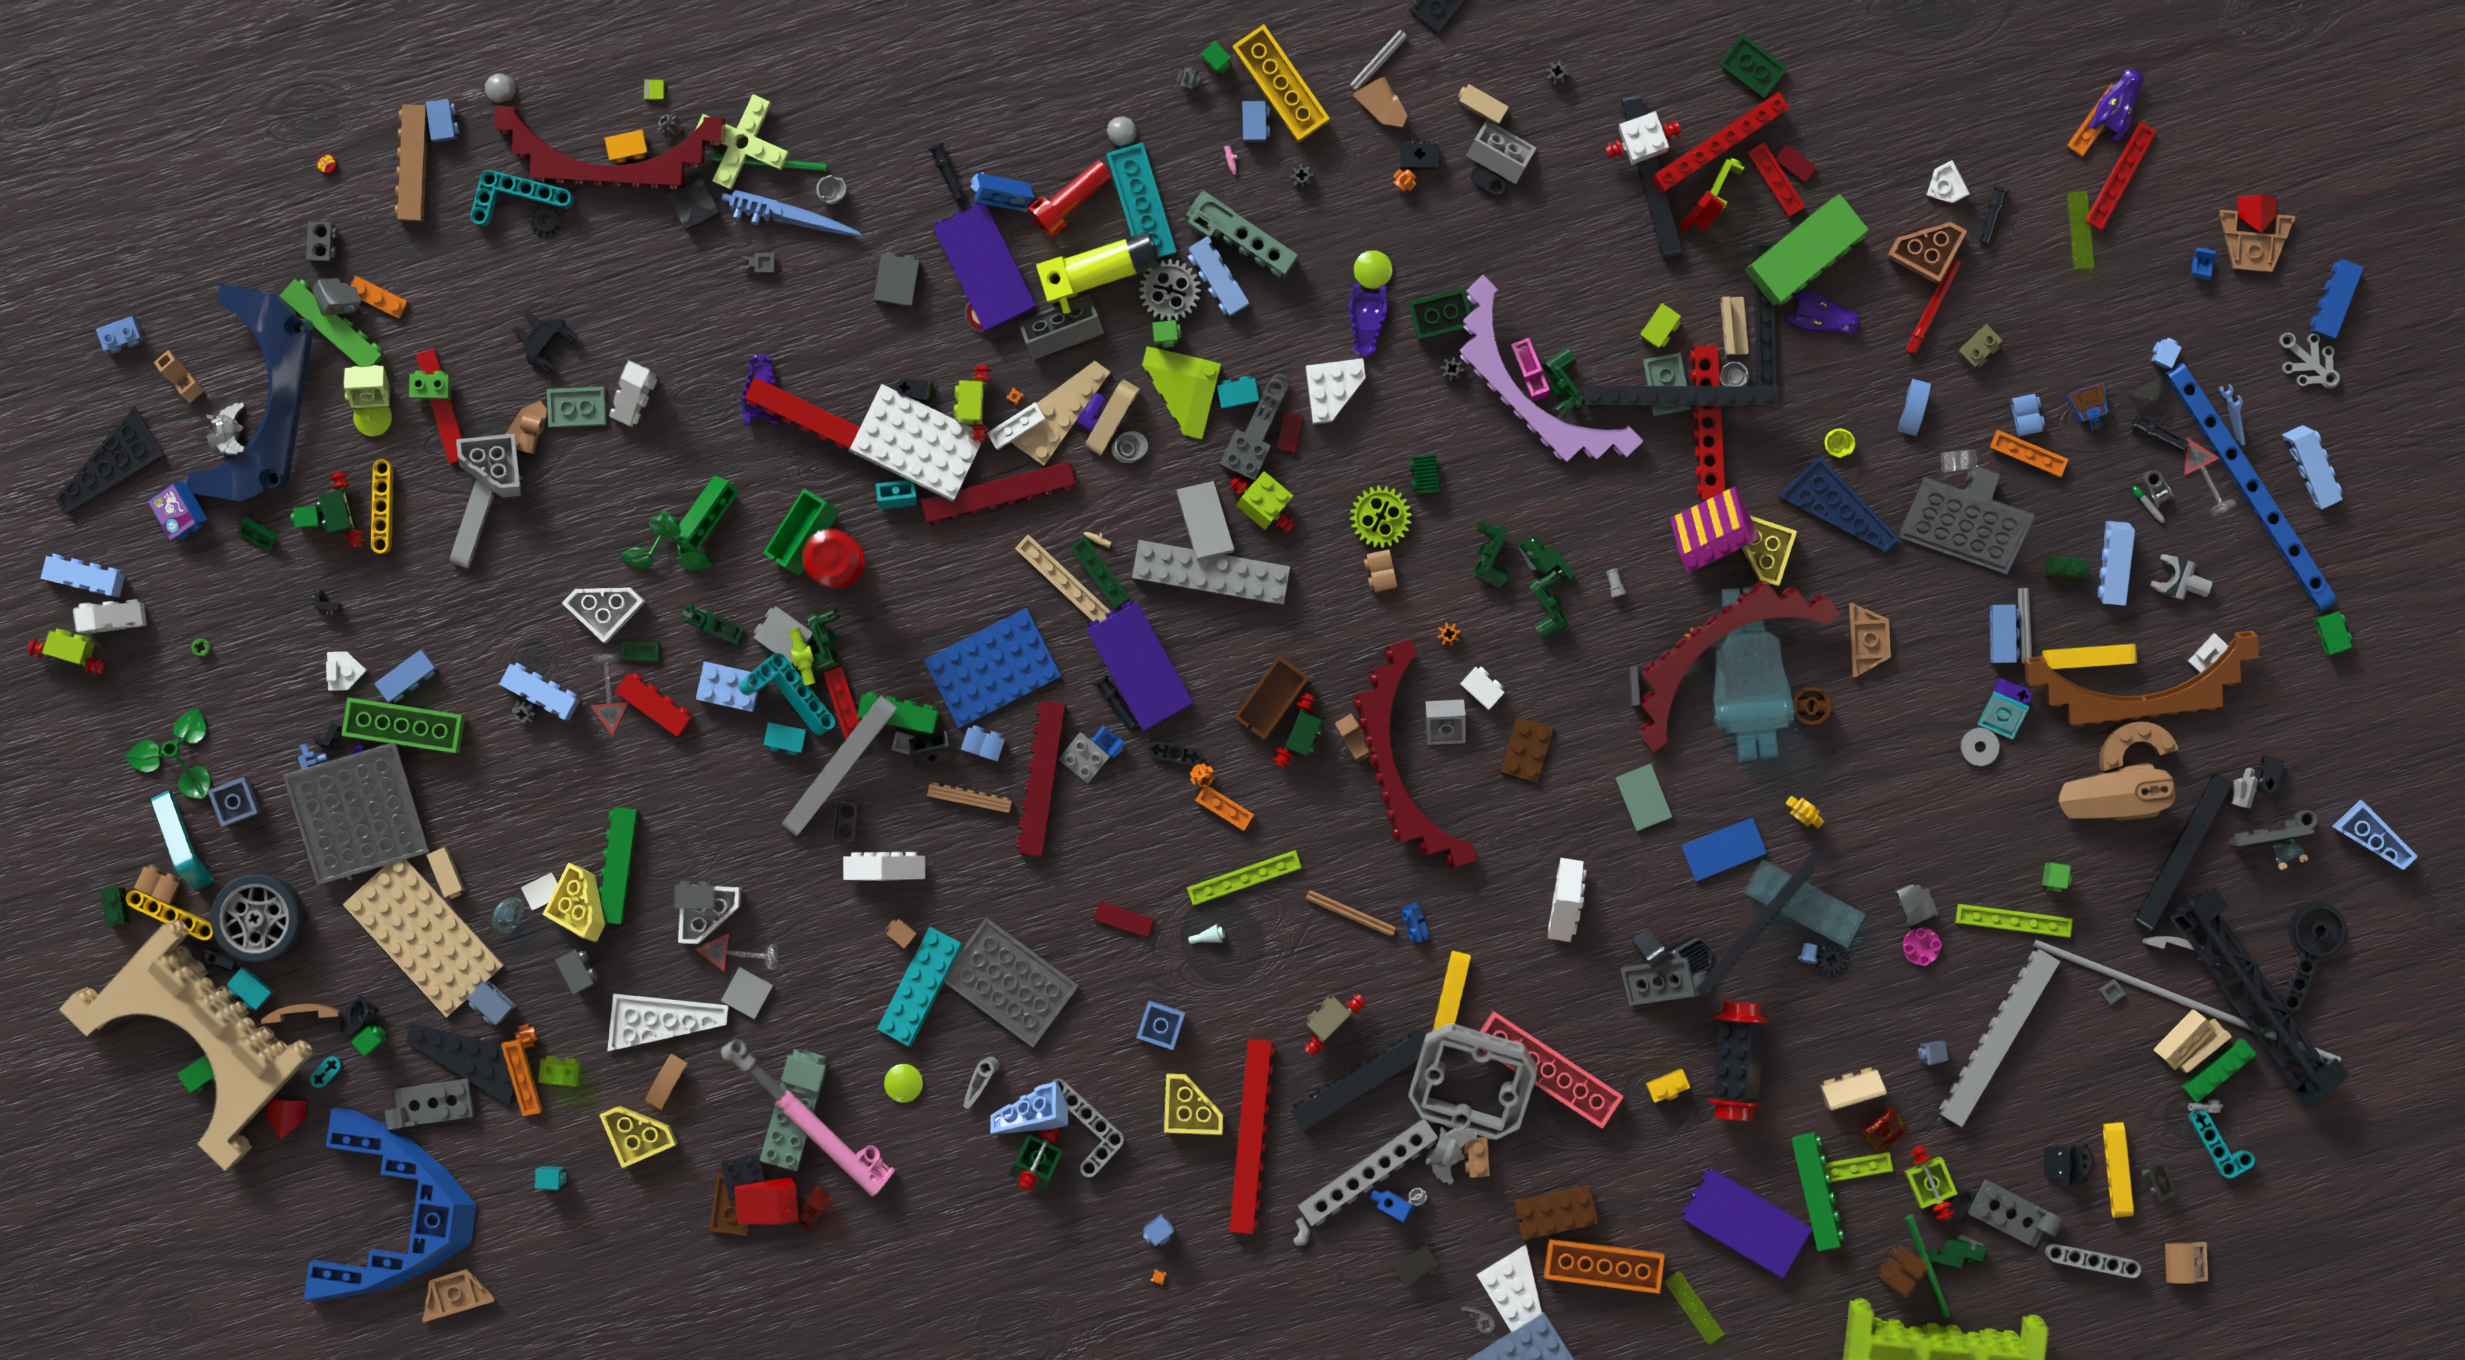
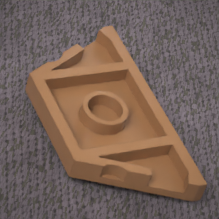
[1849,603,1891,677]
[422,1269,495,1322]

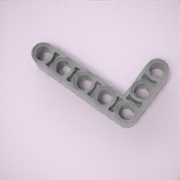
[1051,1078,1124,1177]

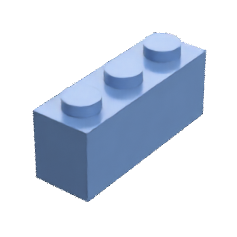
[1990,605,2020,663]
[374,649,437,703]

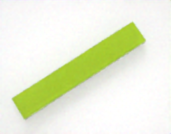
[1187,850,1302,906]
[1955,904,2073,938]

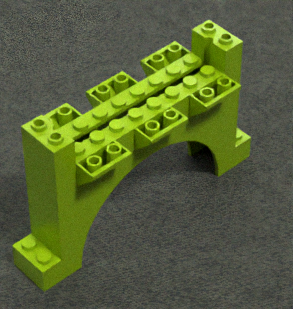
[1843,1299,2048,1360]

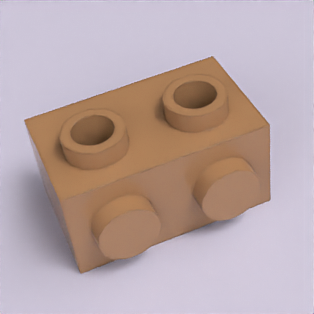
[1464,1136,1489,1177]

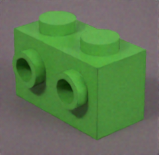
[1153,320,1181,348]
[409,371,451,399]
[2042,862,2072,892]

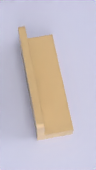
[1720,296,1749,356]
[2154,1009,2215,1070]
[2179,1019,2232,1073]

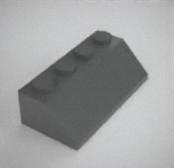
[1018,294,1104,360]

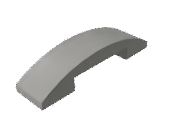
[2142,936,2220,966]

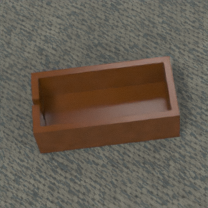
[1233,655,1310,740]
[1513,1184,1598,1240]
[1877,1245,1929,1297]

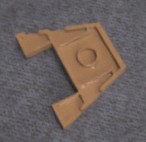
[2219,210,2295,272]

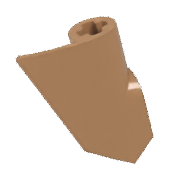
[1353,77,1408,127]
[505,401,548,454]

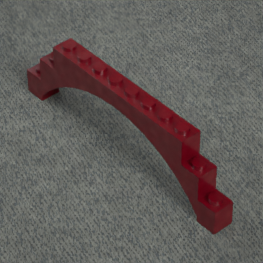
[494,106,726,190]
[1638,580,1840,752]
[1353,639,1476,868]

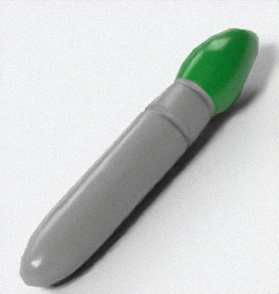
[2133,486,2165,523]

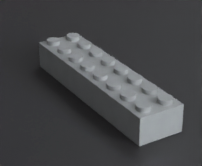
[1132,540,1290,605]

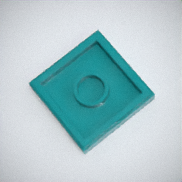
[1978,692,2029,740]

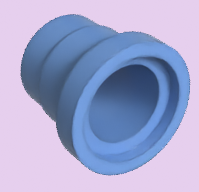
[1798,943,1818,964]

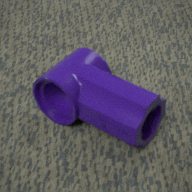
[1075,392,1109,433]

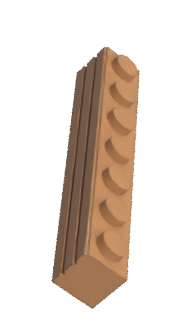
[927,782,1012,813]

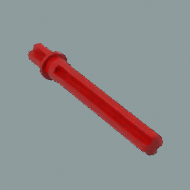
[1906,258,1961,354]

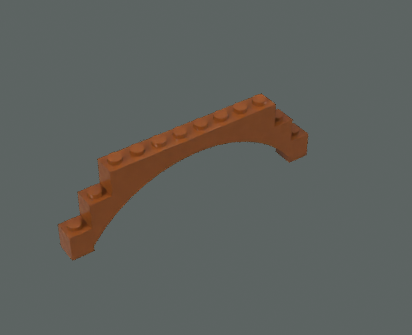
[2024,631,2259,726]

